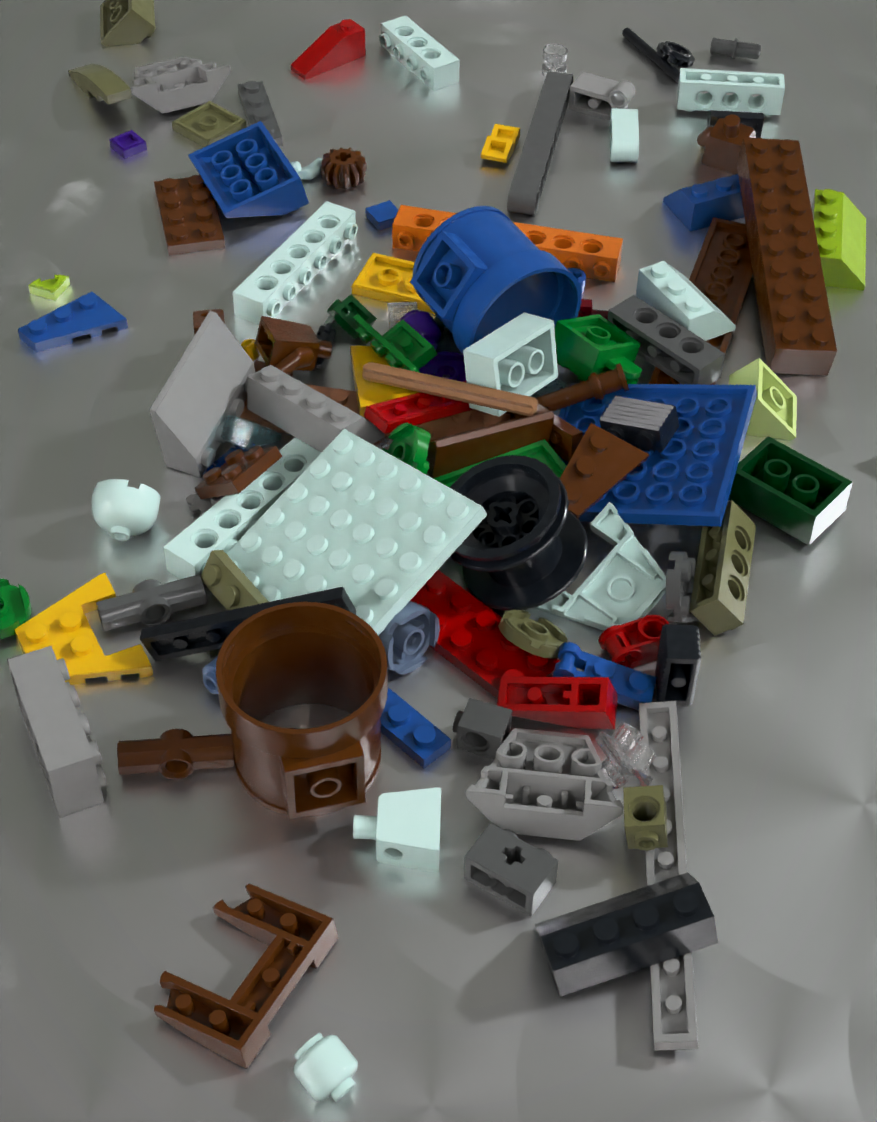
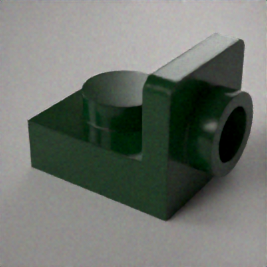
[324,294,377,340]

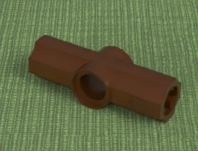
[117,729,235,780]

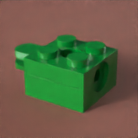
[554,314,642,384]

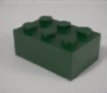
[728,436,852,545]

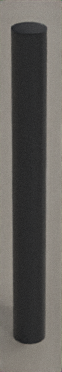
[622,28,680,83]

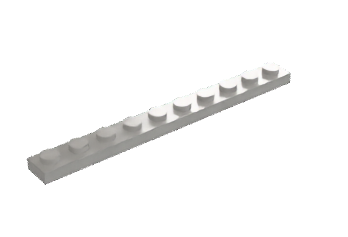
[639,701,698,1051]

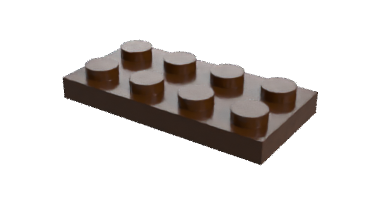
[154,175,225,256]

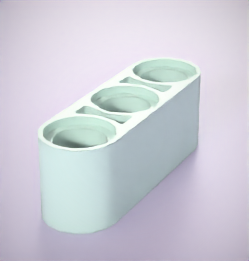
[610,108,639,163]

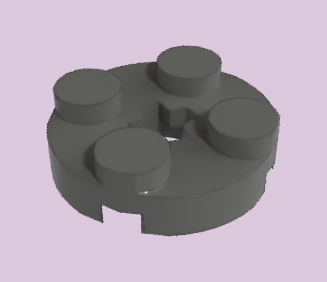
[666,551,696,622]

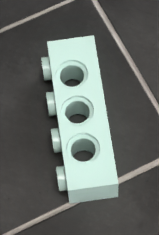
[379,15,460,91]
[677,68,785,116]

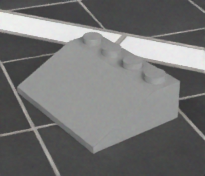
[149,310,255,478]

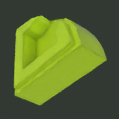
[28,275,70,301]

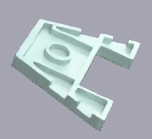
[534,502,666,631]

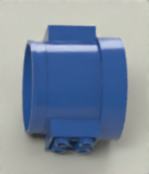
[410,206,582,354]

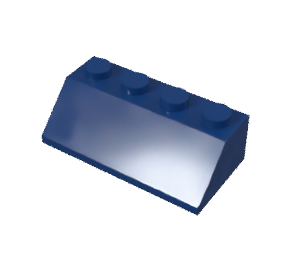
[663,174,745,232]

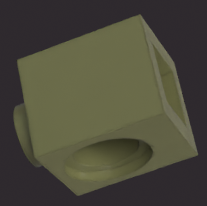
[623,785,668,851]

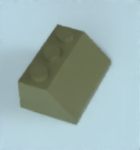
[100,0,156,46]

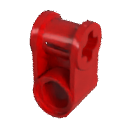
[598,614,669,669]

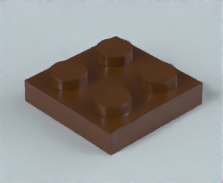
[194,445,282,499]

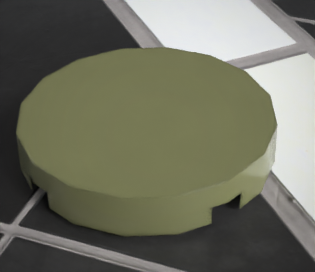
[498,609,568,659]

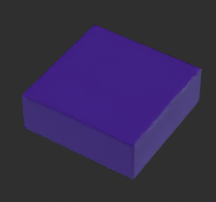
[109,130,147,159]

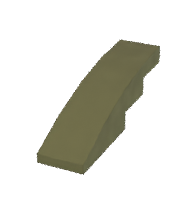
[68,64,132,105]

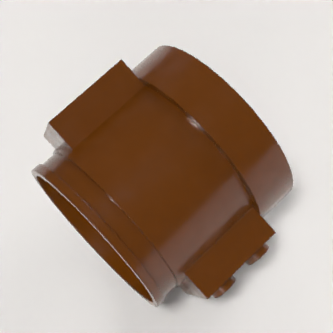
[216,602,388,819]

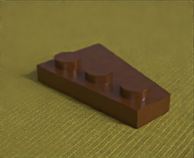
[560,423,649,518]

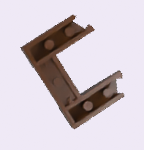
[154,884,339,1069]

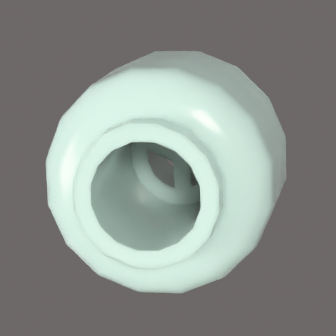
[293,1033,358,1102]

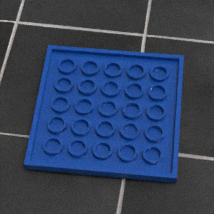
[558,384,757,527]

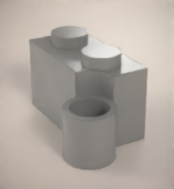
[568,72,635,121]

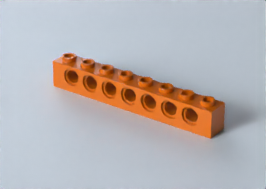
[392,205,623,282]

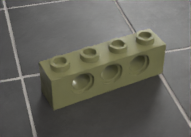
[689,500,756,636]

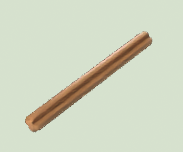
[362,362,538,417]

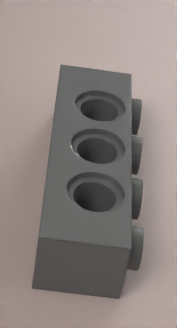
[608,295,725,385]

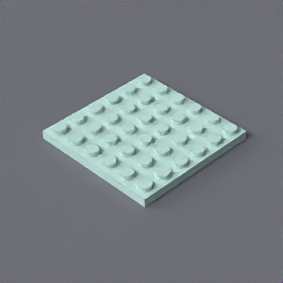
[226,429,487,636]

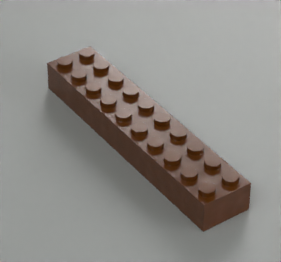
[737,138,837,376]

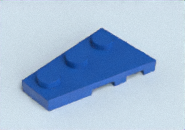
[18,292,128,353]

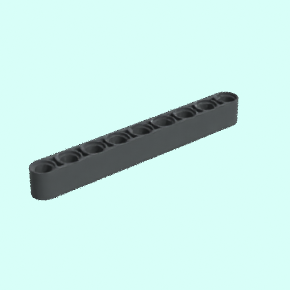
[507,71,573,215]

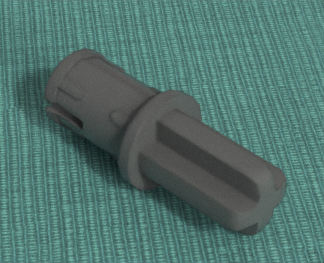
[710,37,761,59]

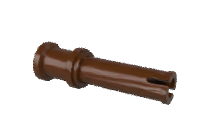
[534,363,629,412]

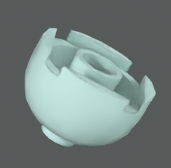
[92,479,161,541]

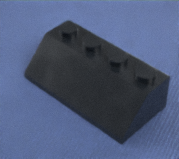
[535,872,718,997]

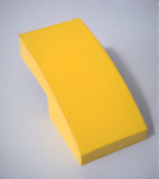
[481,124,520,163]

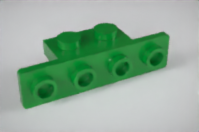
[353,314,437,373]

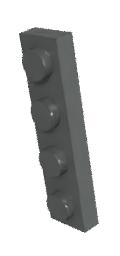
[237,81,283,146]

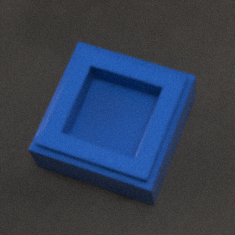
[365,200,398,231]

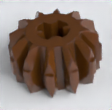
[320,147,367,190]

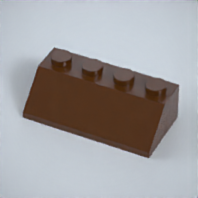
[426,411,554,478]

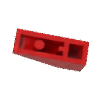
[291,19,366,80]
[497,677,618,729]

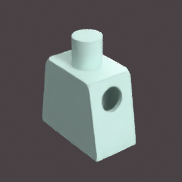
[353,787,441,872]

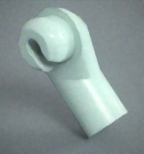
[290,158,323,180]

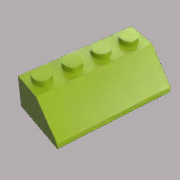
[811,189,866,290]

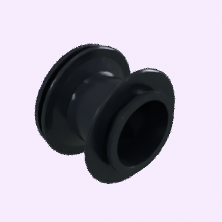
[450,455,588,611]

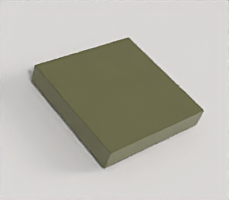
[172,101,247,147]

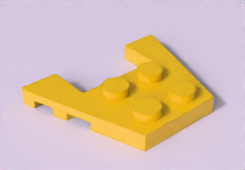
[14,573,153,685]

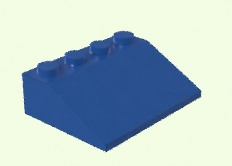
[188,121,309,218]

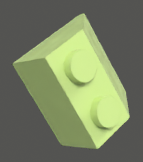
[729,358,797,440]

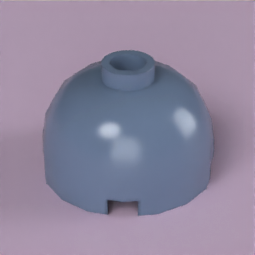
[379,601,440,675]

